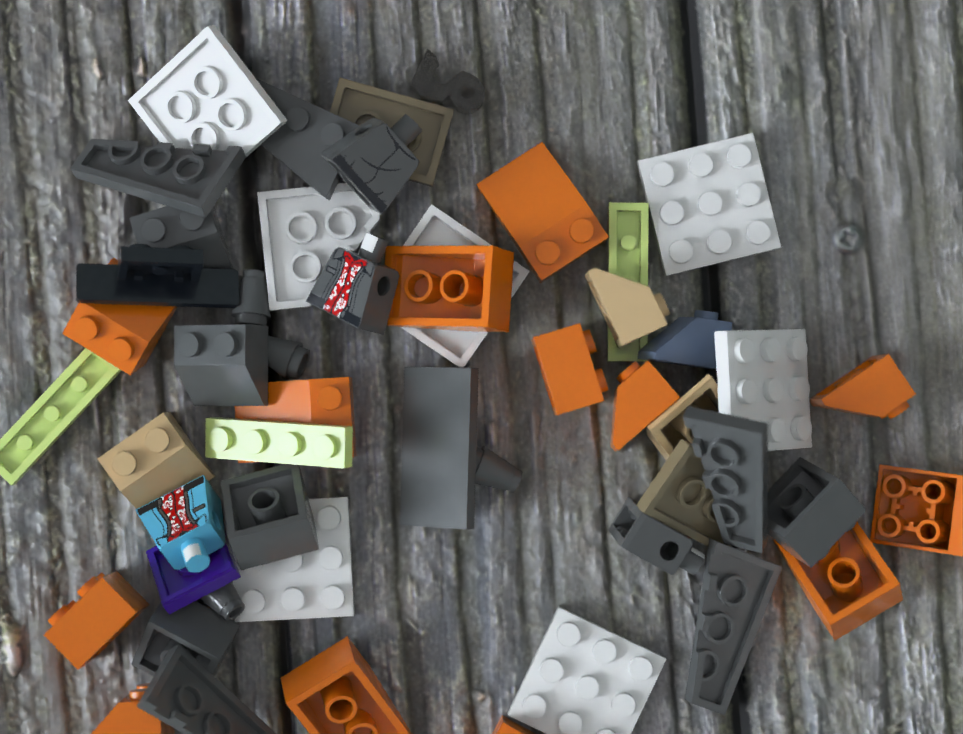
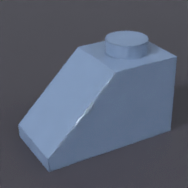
[638,310,732,369]

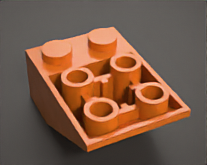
[870,464,963,557]

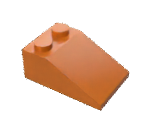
[476,142,609,284]
[385,245,514,332]
[235,377,357,463]
[771,522,903,640]
[281,636,412,734]

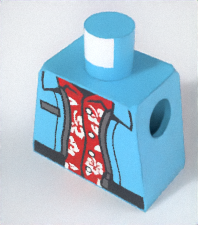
[136,475,226,573]

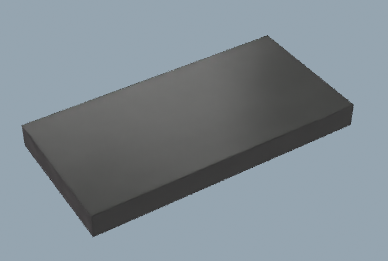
[400,367,479,529]

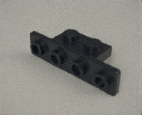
[76,243,239,308]

